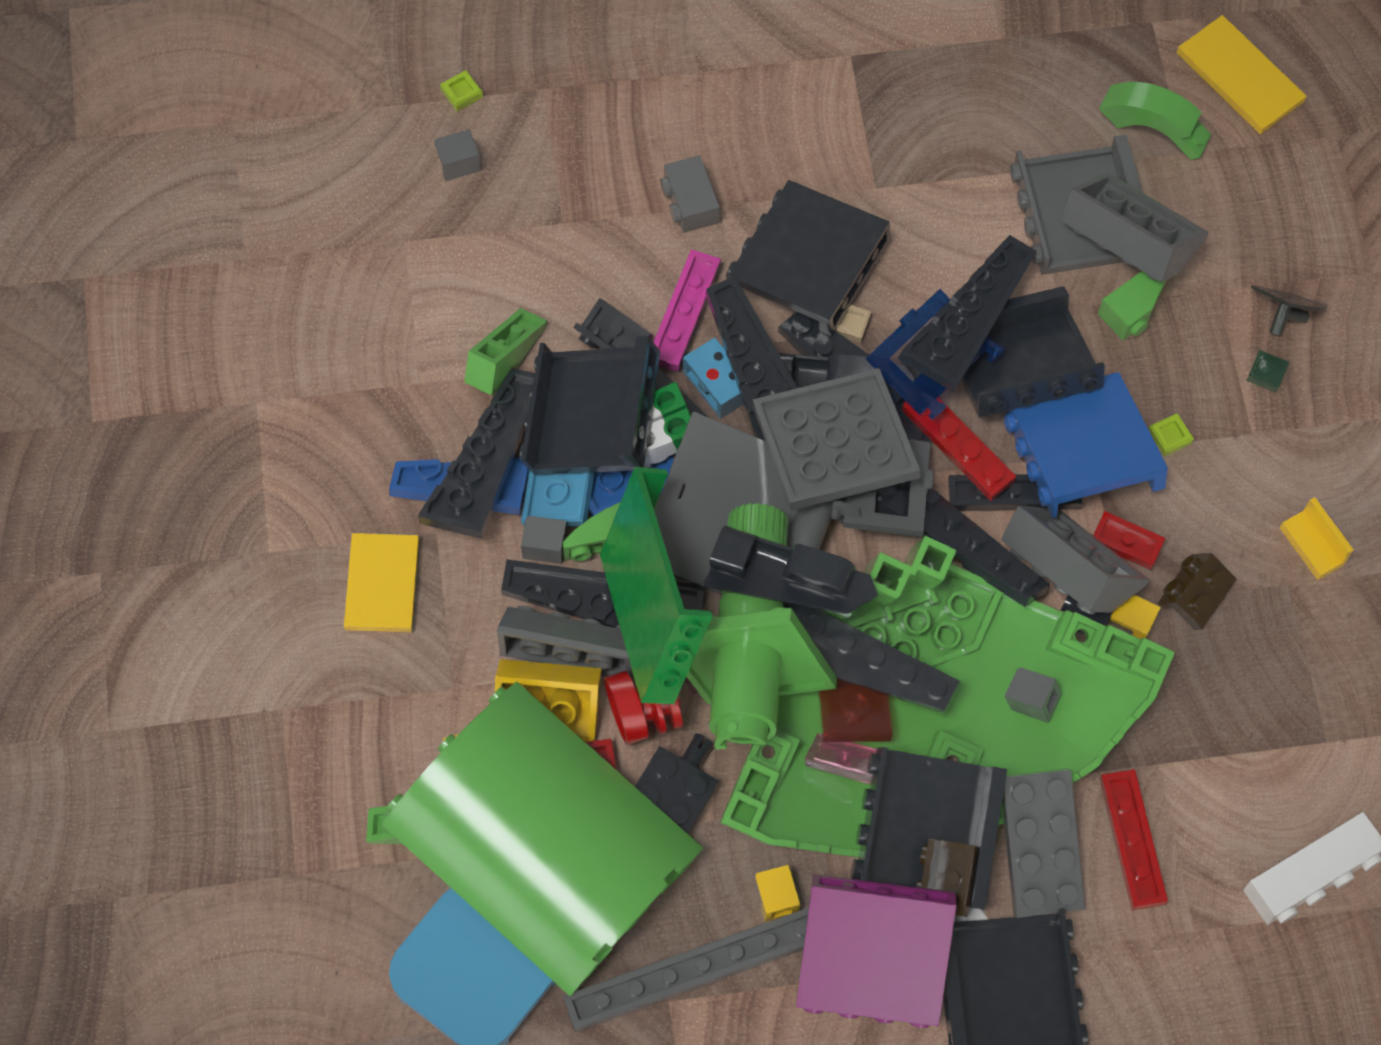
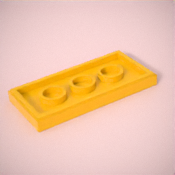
[1176,15,1307,135]

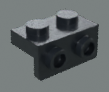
[573,298,653,349]

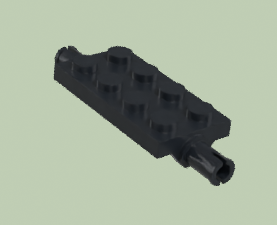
[634,733,719,834]

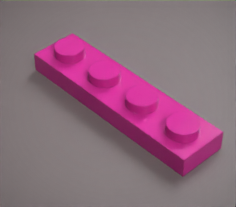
[654,249,721,371]

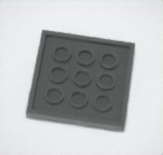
[753,368,921,511]

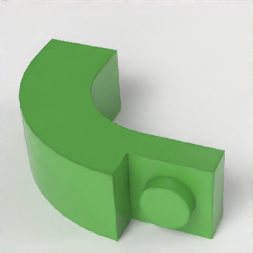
[1099,82,1211,160]

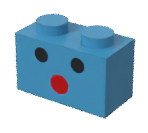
[683,337,744,419]

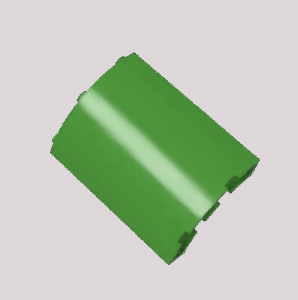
[382,682,703,996]

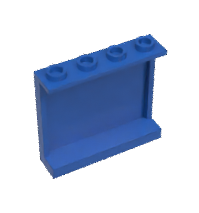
[1004,372,1168,518]

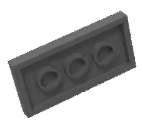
[1002,769,1085,918]

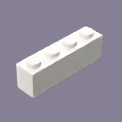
[1243,812,1381,925]

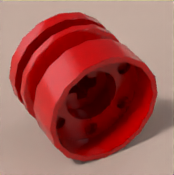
[604,671,683,745]

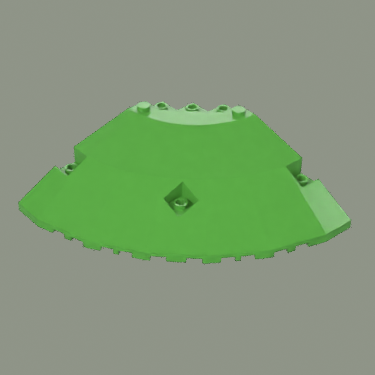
[719,536,1175,858]

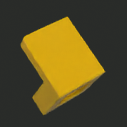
[1110,595,1161,639]
[755,865,800,922]

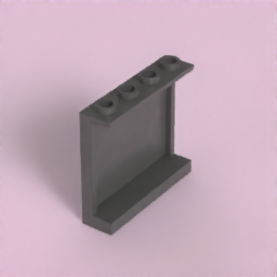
[1010,135,1143,275]

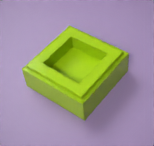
[440,70,483,112]
[1148,413,1194,457]

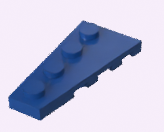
[389,458,529,515]

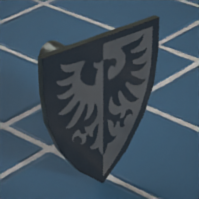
[1251,285,1328,336]

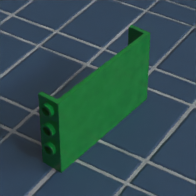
[600,467,713,704]

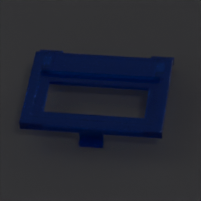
[865,288,1005,420]

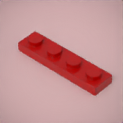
[902,386,1016,501]
[1099,769,1168,911]

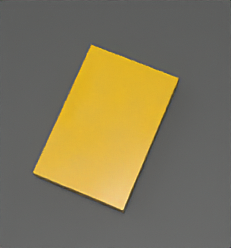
[344,533,419,633]

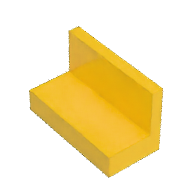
[1279,497,1354,580]

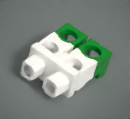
[644,382,691,468]

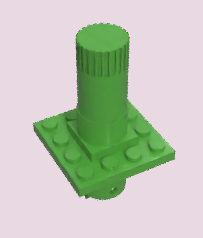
[686,503,837,750]

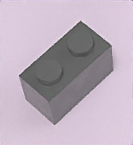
[660,155,720,233]

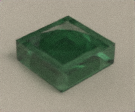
[1246,350,1289,393]

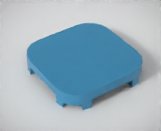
[389,888,556,1045]

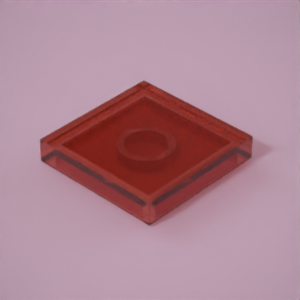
[818,679,893,742]

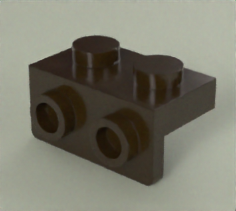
[1158,552,1236,630]
[916,838,979,917]

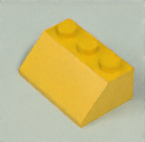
[494,659,602,742]

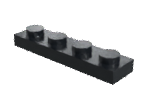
[947,474,1083,510]

